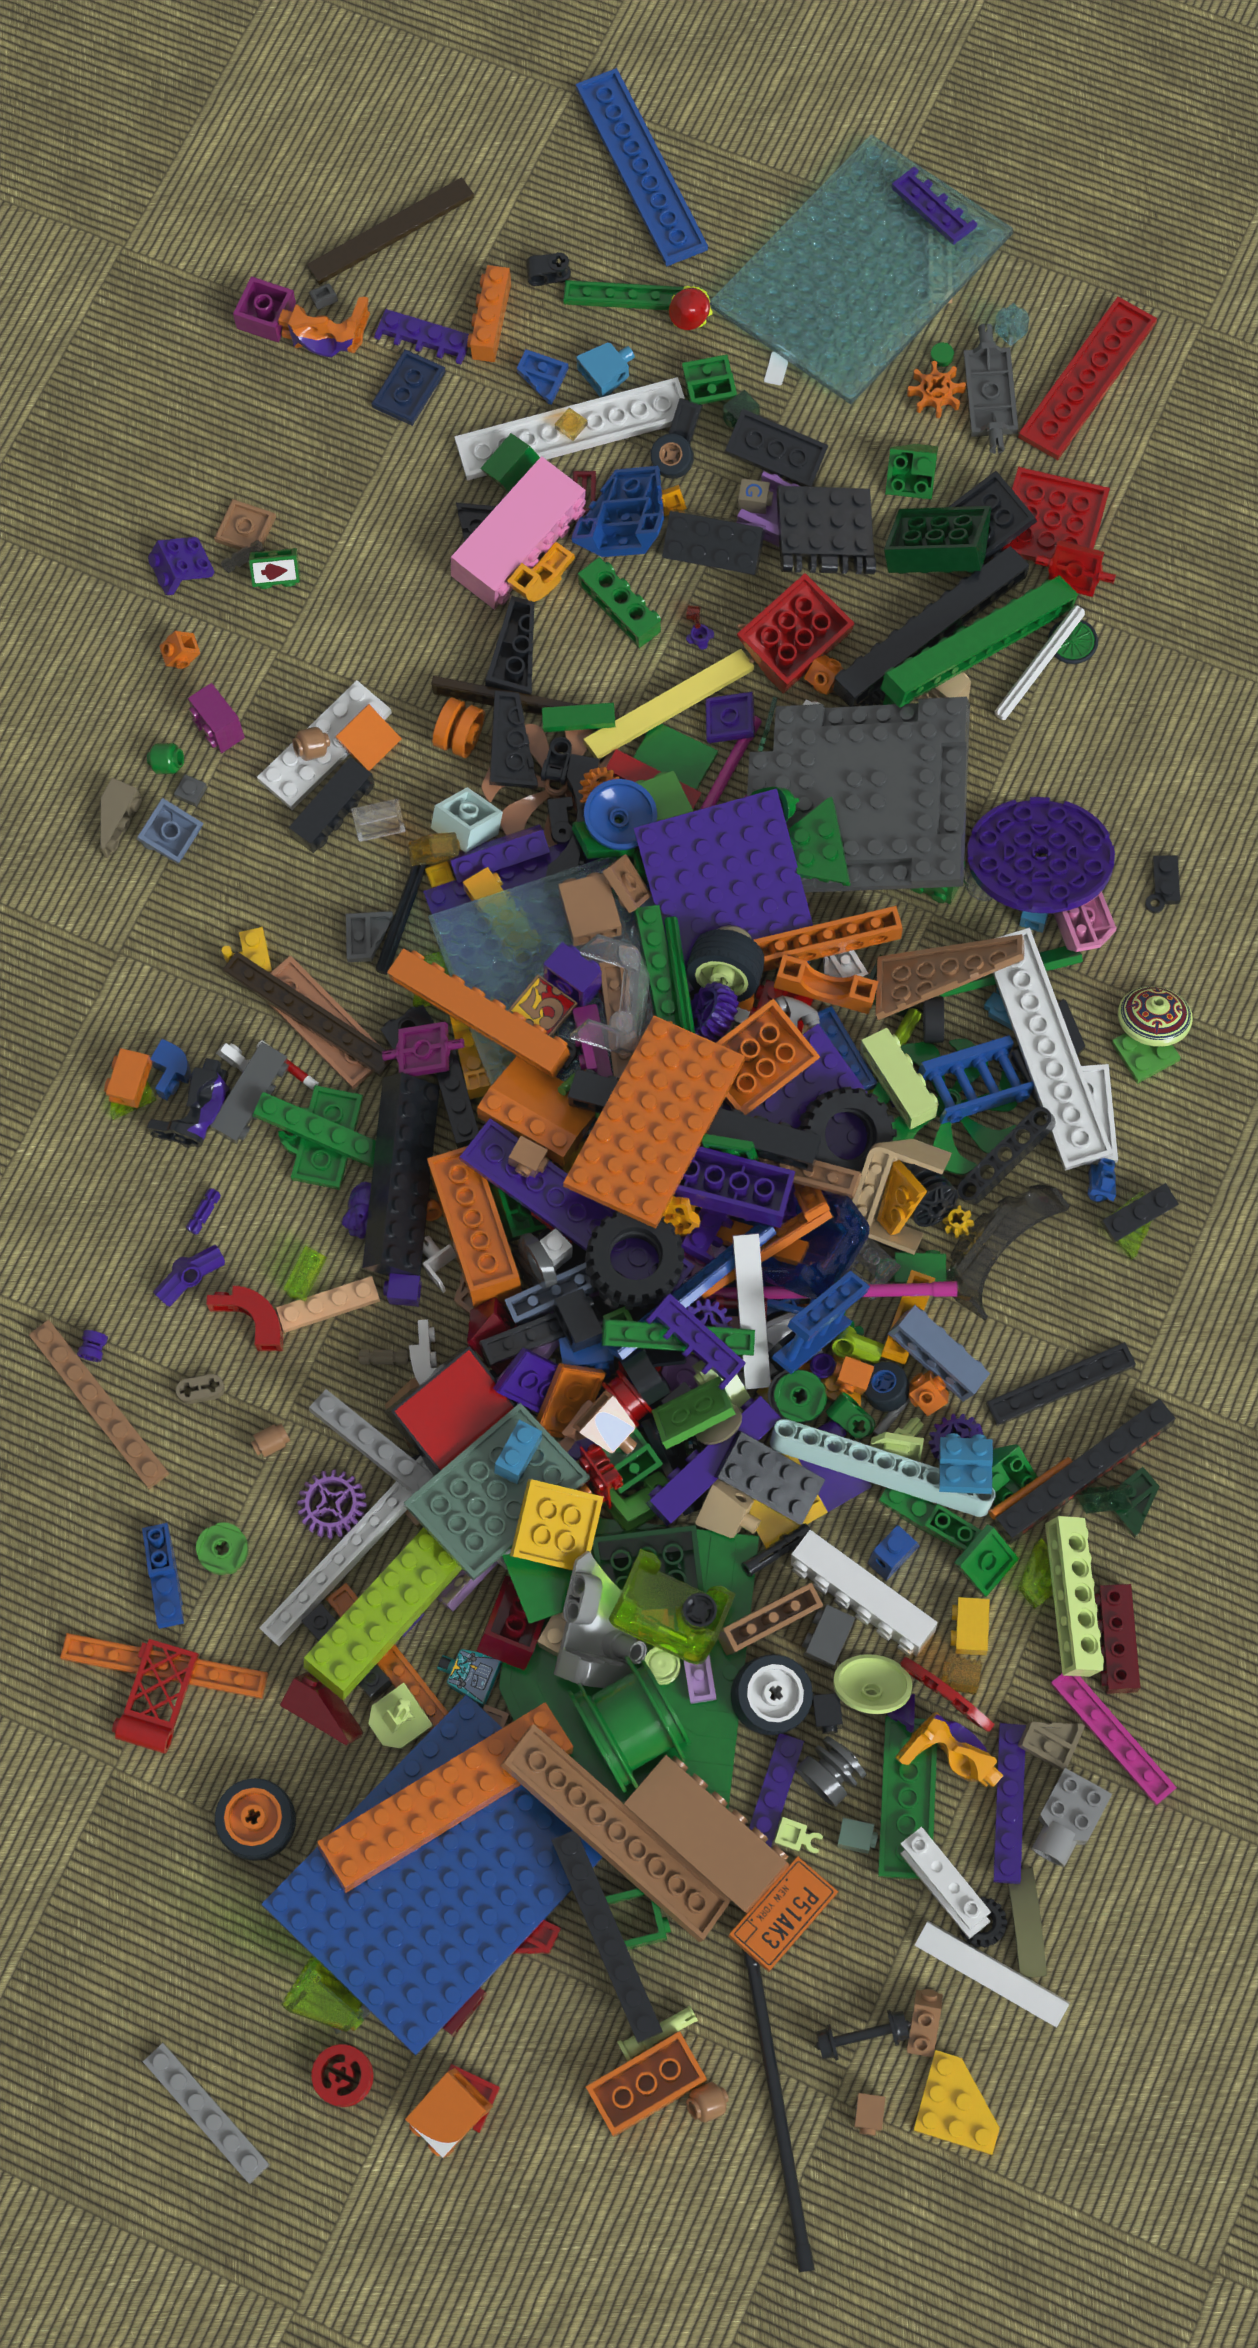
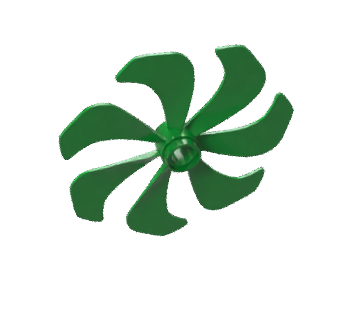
[873,1039,1017,1175]

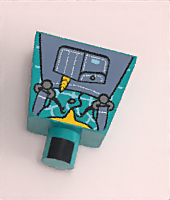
[437,1649,502,1708]

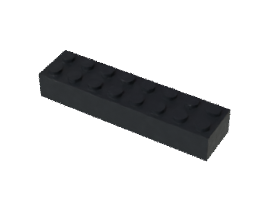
[362,1072,440,1277]

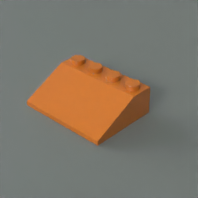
[716,999,820,1115]
[477,1056,596,1167]

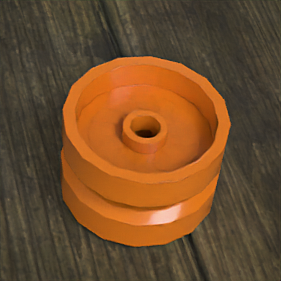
[432,697,485,758]

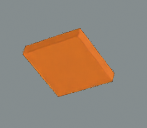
[334,704,402,771]

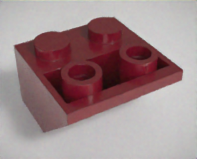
[467,1297,517,1375]

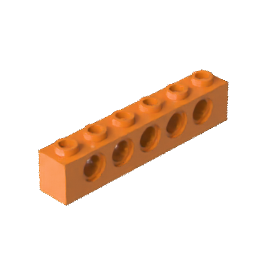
[754,906,903,972]

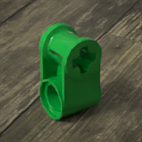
[826,1392,876,1438]

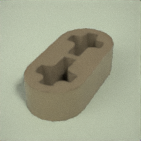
[176,1374,225,1404]

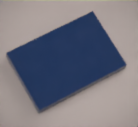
[371,349,446,426]

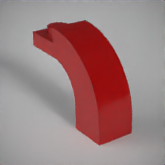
[206,1286,283,1351]

